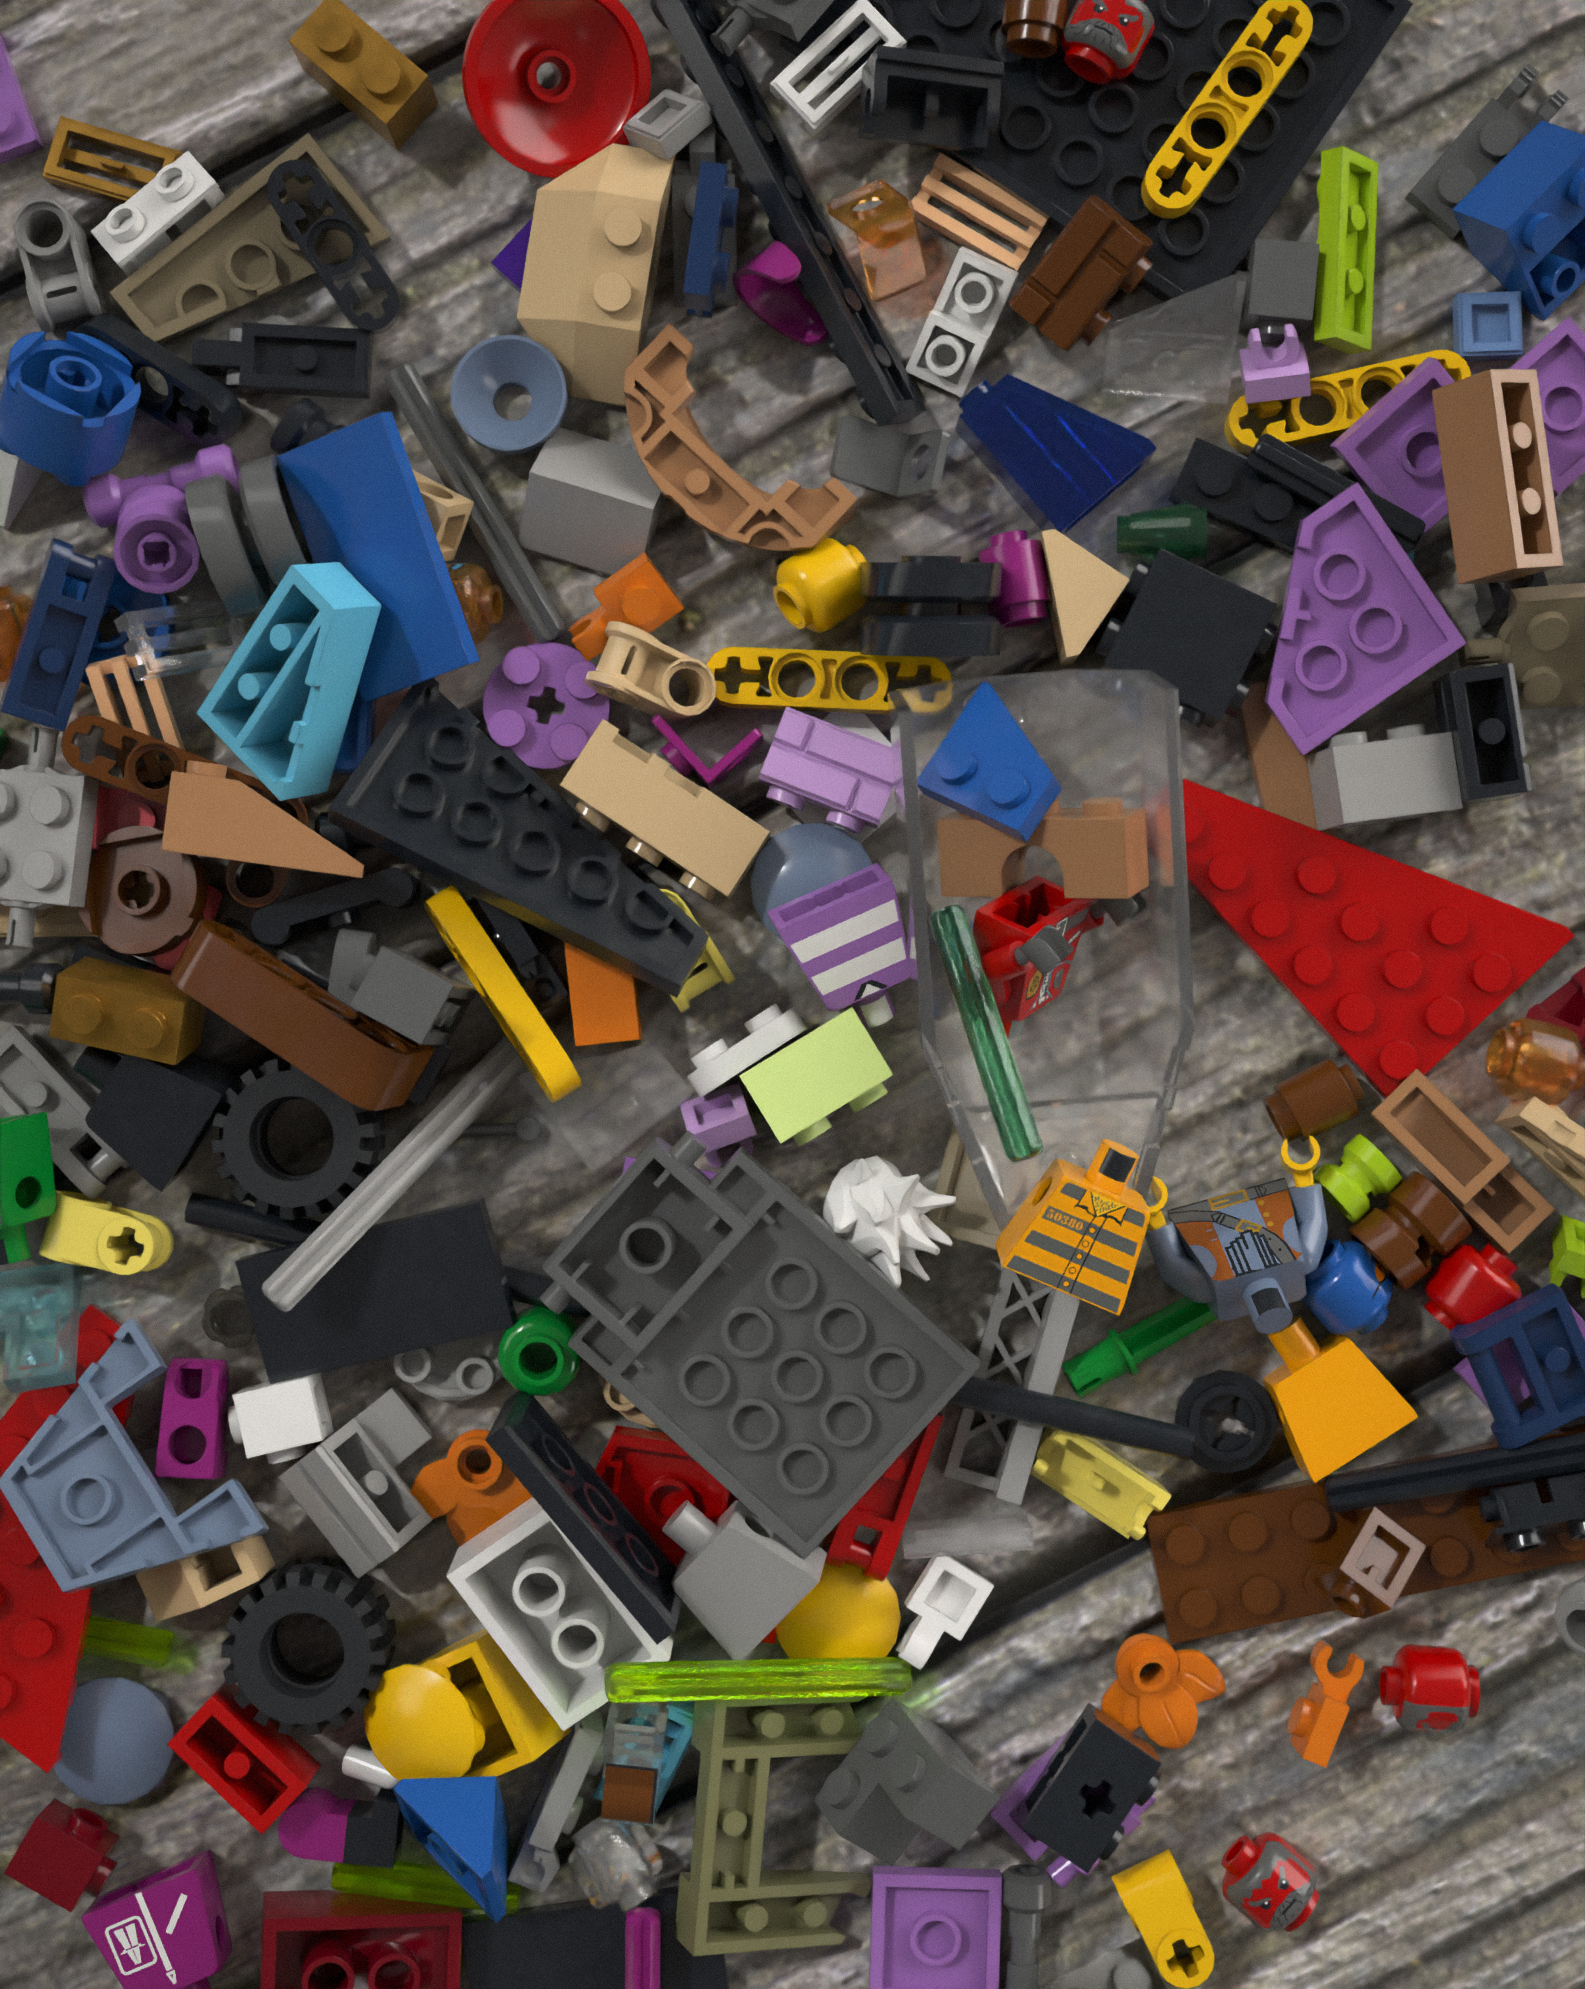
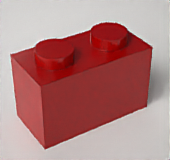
[167,1680,321,1835]

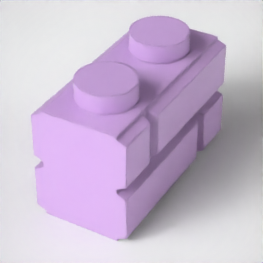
[758,707,906,834]

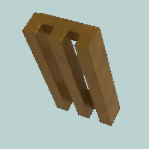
[42,116,183,204]

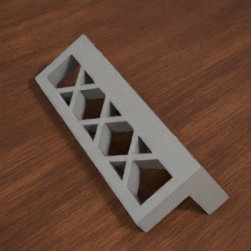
[942,1267,1080,1505]

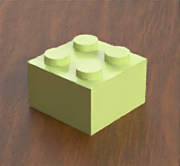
[739,1007,893,1147]

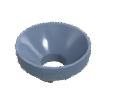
[450,335,568,454]

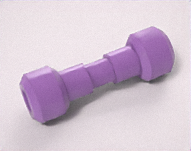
[82,444,240,529]

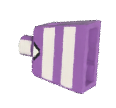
[767,863,912,1028]

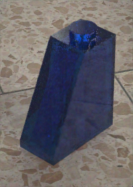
[955,374,1157,535]

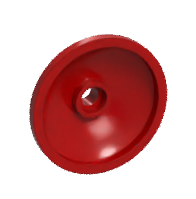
[462,0,651,178]

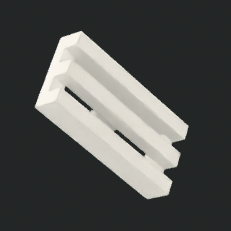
[770,0,907,137]

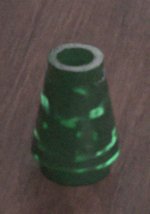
[1117,501,1207,562]

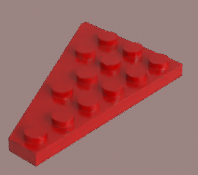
[1145,779,1575,1100]
[0,1304,135,1773]

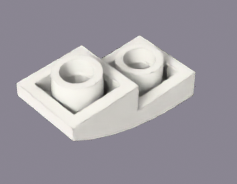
[905,246,1019,398]

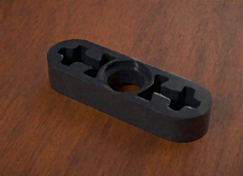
[267,160,400,335]
[73,313,243,448]

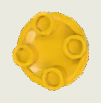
[776,1563,901,1681]
[364,1660,485,1781]

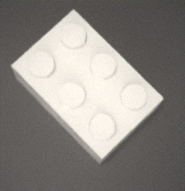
[446,1497,675,1731]

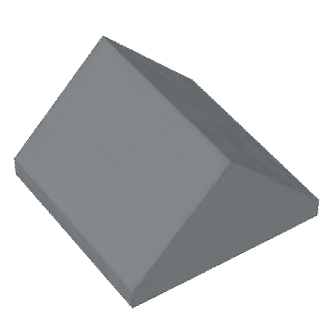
[518,427,665,576]

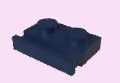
[683,161,739,319]

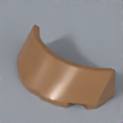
[624,323,858,551]

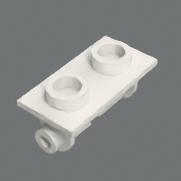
[90,151,226,277]

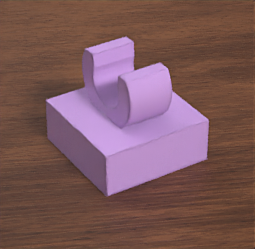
[1239,324,1311,404]
[680,1082,757,1168]

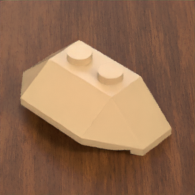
[517,143,676,407]

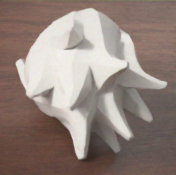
[823,1156,957,1288]

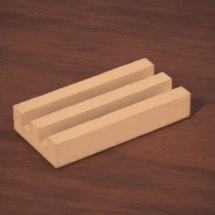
[907,152,1047,272]
[85,648,185,783]

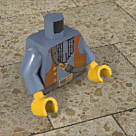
[1130,1136,1328,1334]

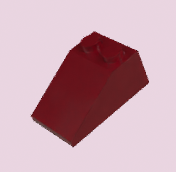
[259,1890,463,1989]

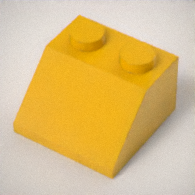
[414,1628,571,1777]

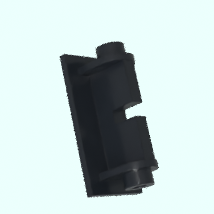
[1477,1470,1585,1554]

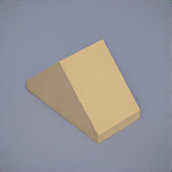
[1038,529,1130,667]

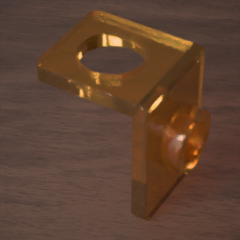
[827,180,930,303]

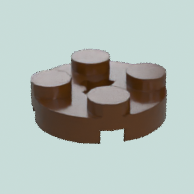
[77,826,208,957]

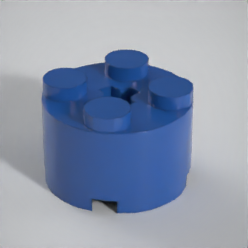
[0,331,141,487]

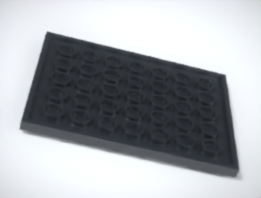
[779,0,1413,325]

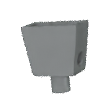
[662,1500,827,1664]

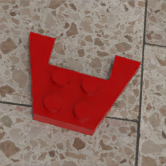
[594,1425,776,1644]

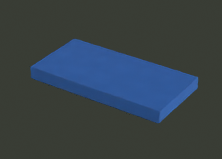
[276,412,480,703]

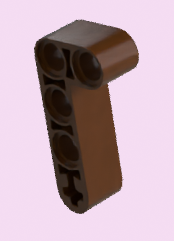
[61,715,308,908]
[170,919,436,1111]

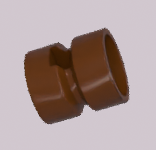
[1347,1171,1472,1292]

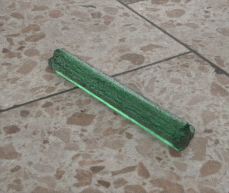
[929,904,1044,1162]

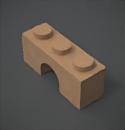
[937,797,1149,899]

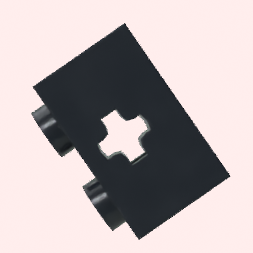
[1017,1703,1162,1873]

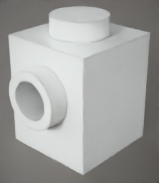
[228,1373,334,1464]

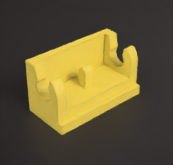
[1030,1428,1171,1540]

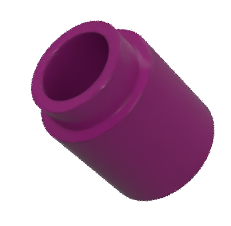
[978,530,1052,629]

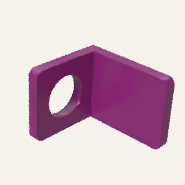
[650,713,764,789]

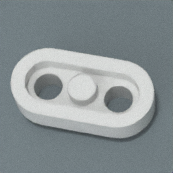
[687,1003,807,1098]

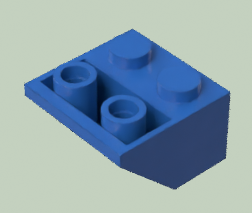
[1452,120,1585,321]

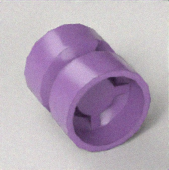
[113,484,200,594]

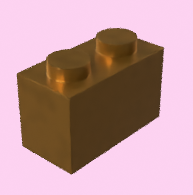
[289,0,439,151]
[49,957,206,1065]

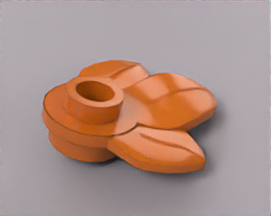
[410,1428,533,1547]
[1101,1633,1226,1749]

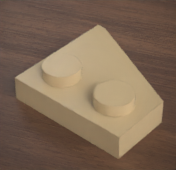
[1494,1096,1585,1202]

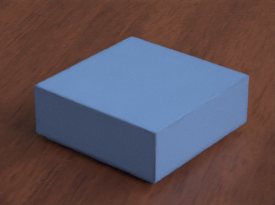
[1452,291,1523,362]

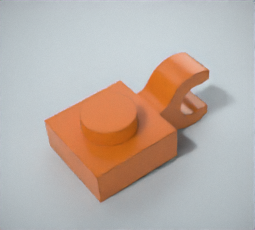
[569,552,684,661]
[1288,1640,1364,1768]

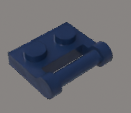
[1450,1283,1585,1449]

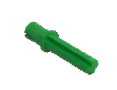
[1061,1296,1216,1400]

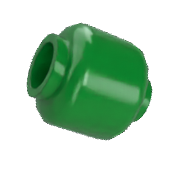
[498,1306,583,1396]

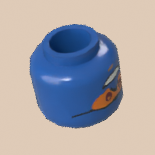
[1301,1239,1394,1335]

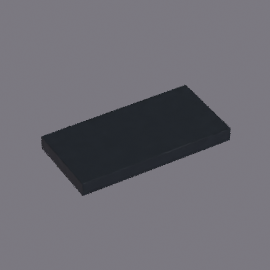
[235,1198,517,1384]
[485,1391,682,1645]
[462,1886,730,1989]

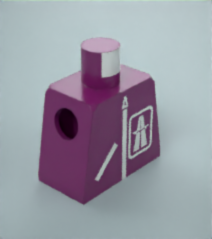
[81,1849,232,1989]

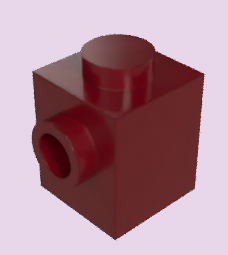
[4,1798,120,1912]

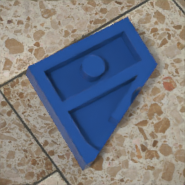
[915,681,1062,843]

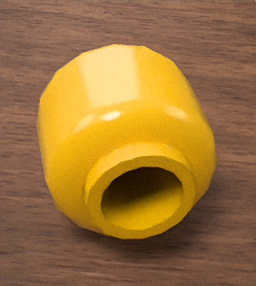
[773,537,867,633]

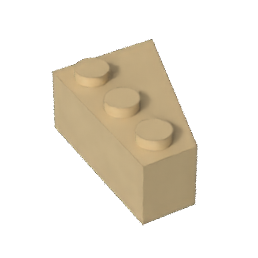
[560,719,770,902]

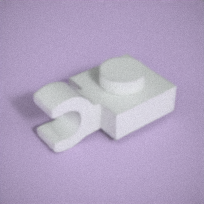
[895,1548,994,1670]

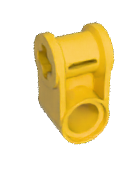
[1111,1848,1215,1989]

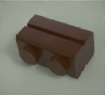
[1008,194,1154,352]

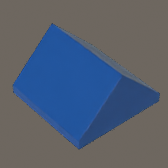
[393,1776,510,1923]

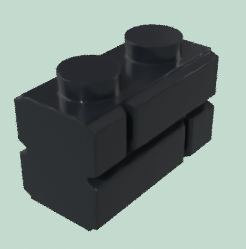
[1432,663,1533,805]

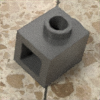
[1230,238,1320,344]

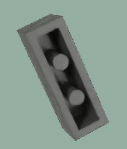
[349,946,477,1045]

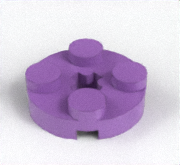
[483,642,611,771]

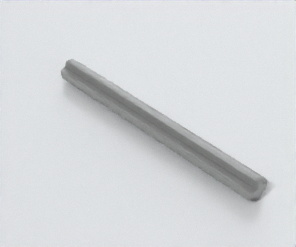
[262,1035,526,1312]

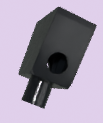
[72,1046,242,1192]

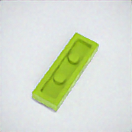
[1312,146,1379,355]

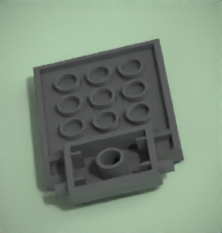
[540,1131,981,1559]

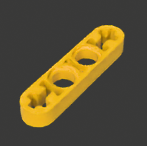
[1141,0,1313,219]
[1224,350,1471,455]
[706,647,952,716]
[423,885,582,1103]

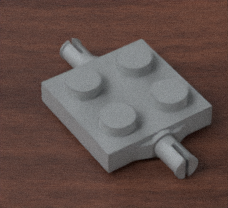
[0,727,100,948]

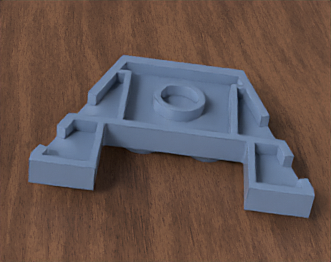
[0,1318,270,1593]

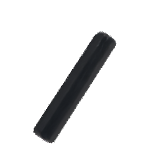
[1247,434,1426,554]

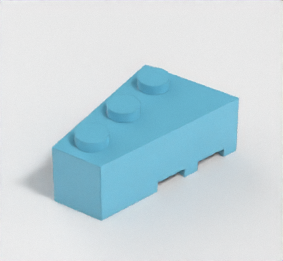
[197,562,382,801]

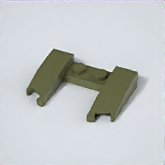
[674,1680,872,1956]

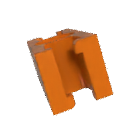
[564,941,643,1046]

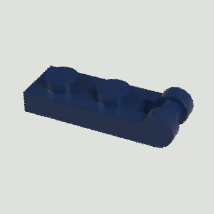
[0,538,117,732]

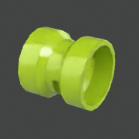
[1313,1134,1403,1223]

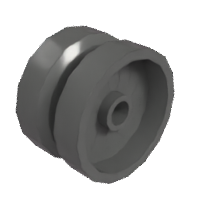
[184,454,314,619]

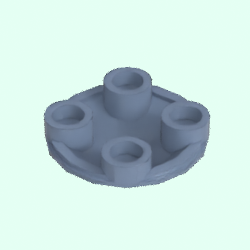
[750,823,873,942]
[54,1677,174,1805]

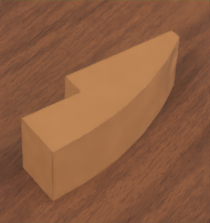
[1370,1069,1555,1255]

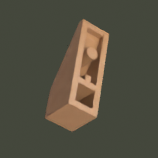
[161,760,364,878]

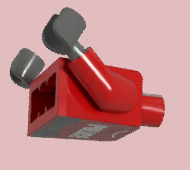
[962,875,1148,1039]

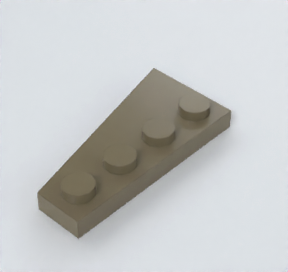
[109,133,391,345]

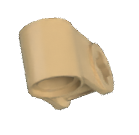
[584,621,716,722]

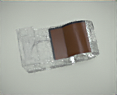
[601,1696,670,1827]

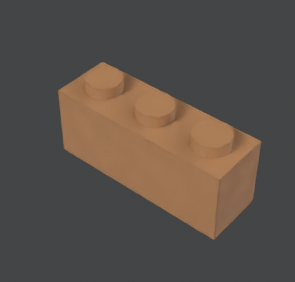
[1432,369,1564,584]

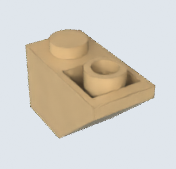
[135,1535,276,1622]

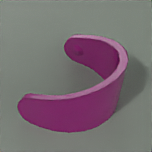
[732,241,828,346]

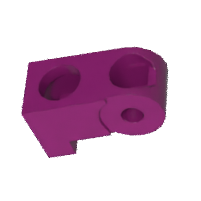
[154,1357,229,1479]

